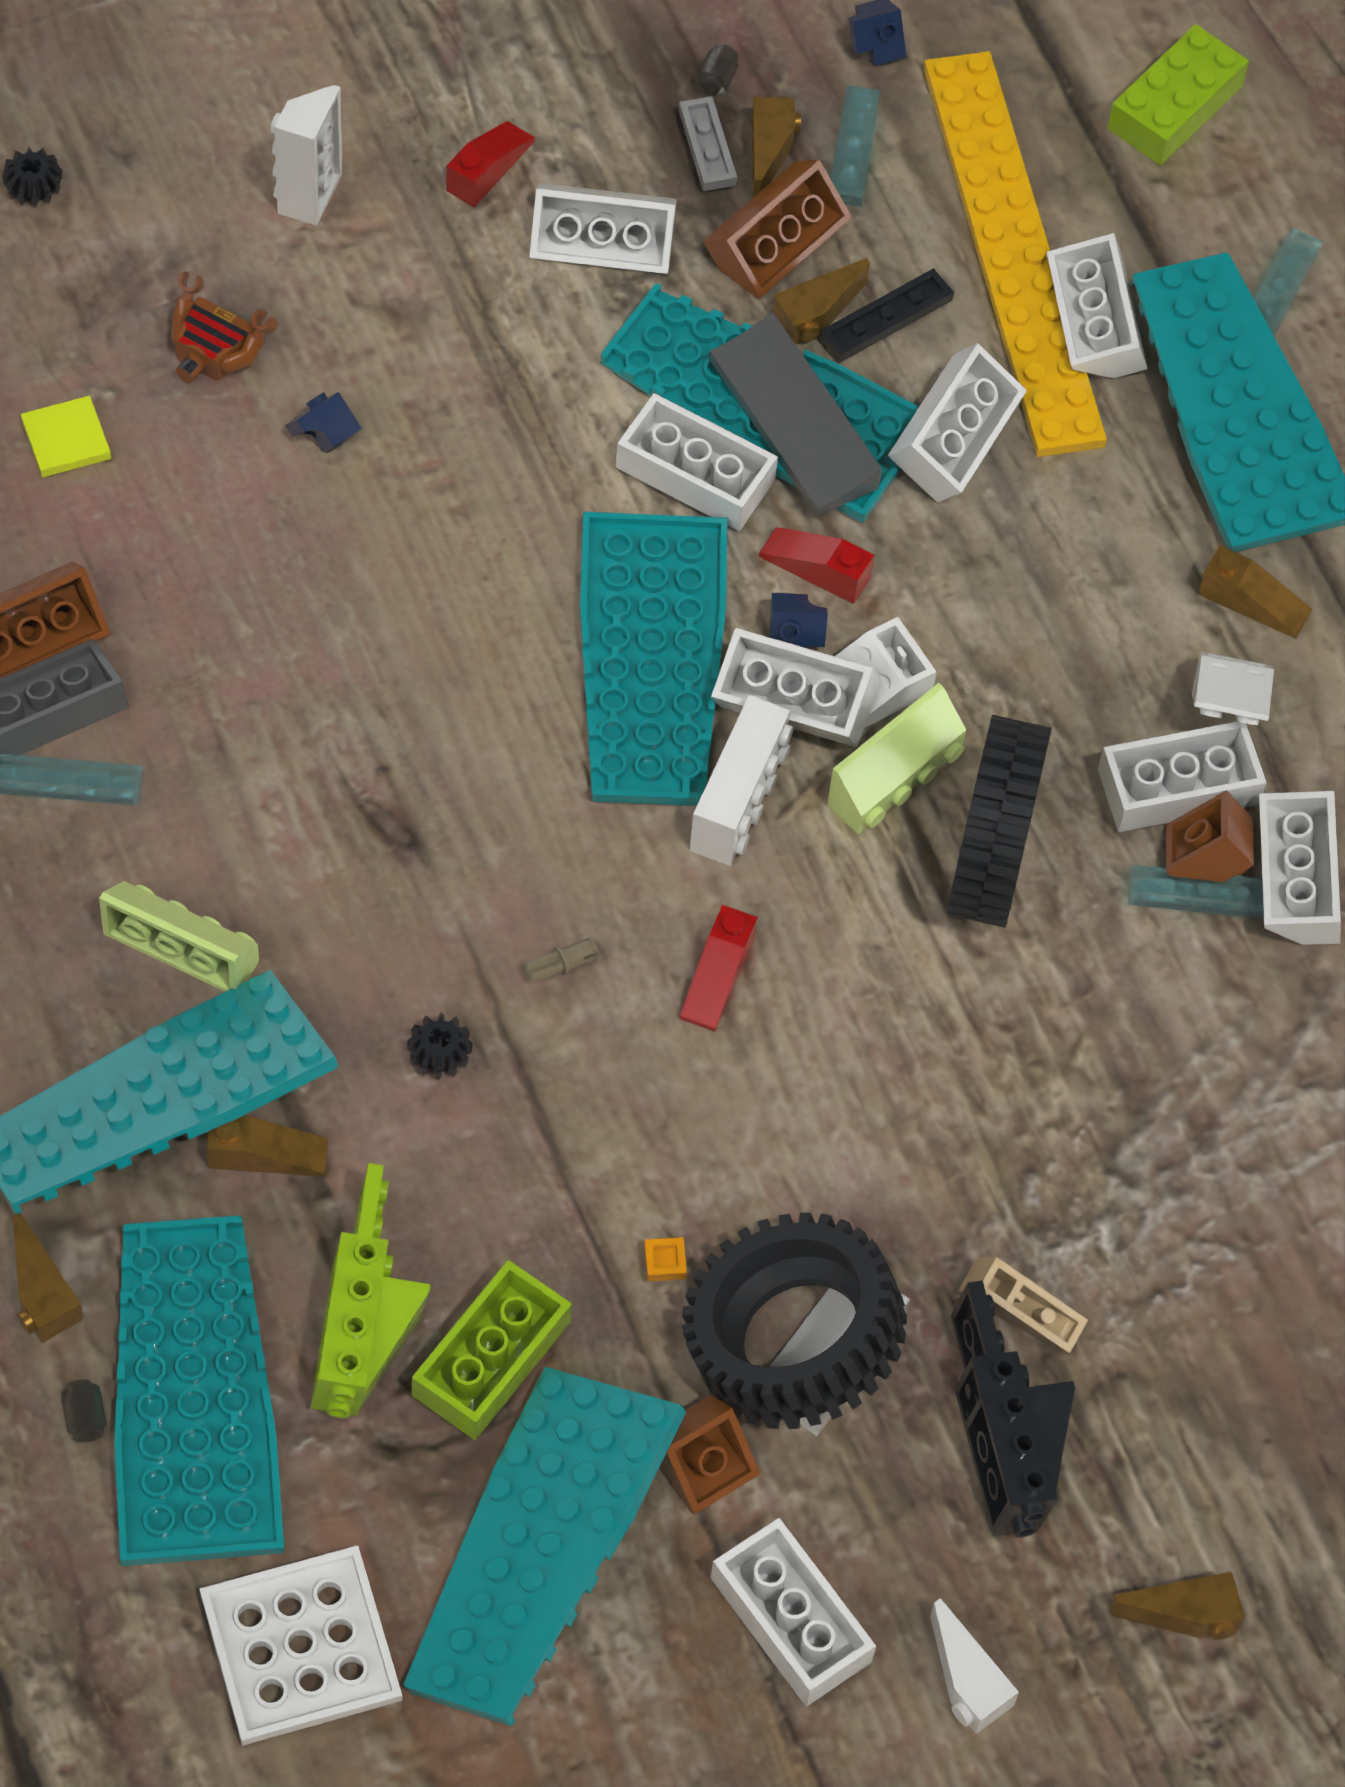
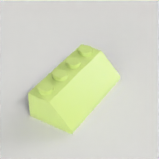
[827,683,966,835]
[99,881,259,992]

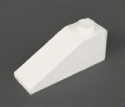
[930,1598,1019,1734]

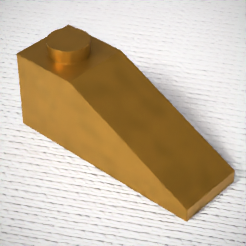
[751,97,801,197]
[772,258,870,345]
[1198,545,1312,639]
[207,1116,329,1177]
[13,1213,83,1343]
[1109,1571,1245,1640]

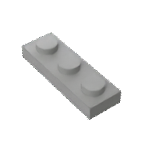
[679,96,737,191]

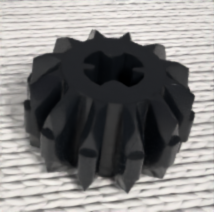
[2,146,63,207]
[407,1012,473,1080]

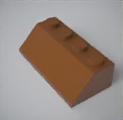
[703,160,852,298]
[0,561,111,678]

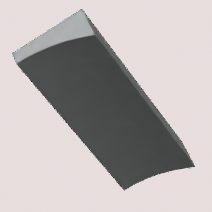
[709,311,882,517]
[0,639,129,764]

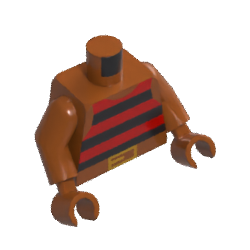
[171,271,278,383]

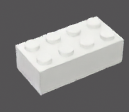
[888,343,1027,503]
[616,393,778,532]
[711,628,881,748]
[689,695,793,866]
[1098,721,1267,832]
[710,1518,876,1707]

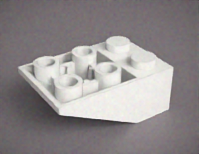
[834,617,937,728]
[1192,652,1274,725]

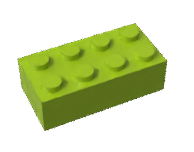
[1107,24,1249,166]
[412,1260,572,1441]

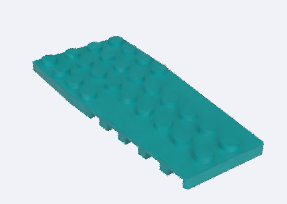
[1130,252,1345,552]
[600,284,919,523]
[580,512,728,806]
[0,970,338,1214]
[114,1216,285,1566]
[404,1367,686,1726]

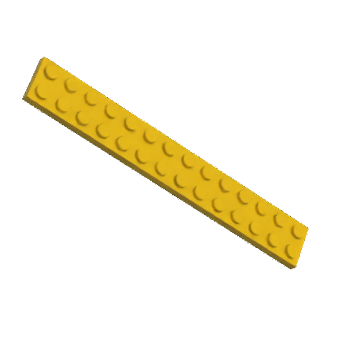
[923,51,1107,458]

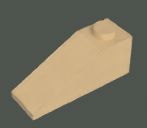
[958,1257,1088,1354]

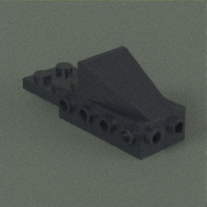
[951,1280,1075,1537]

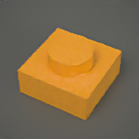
[644,1237,687,1282]

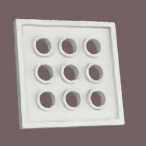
[200,1545,402,1746]

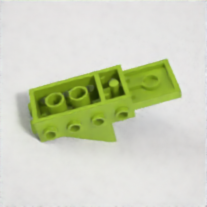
[310,1163,430,1418]

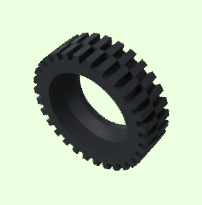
[946,714,1052,928]
[682,1213,907,1429]

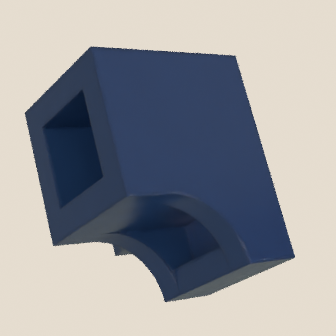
[849,0,907,66]
[285,392,362,452]
[769,593,828,648]

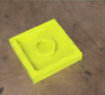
[21,395,111,478]

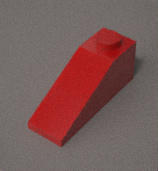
[446,121,535,207]
[759,527,875,604]
[680,904,758,1032]

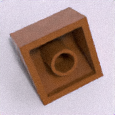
[1166,790,1254,882]
[659,1394,761,1515]

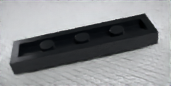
[820,268,954,363]

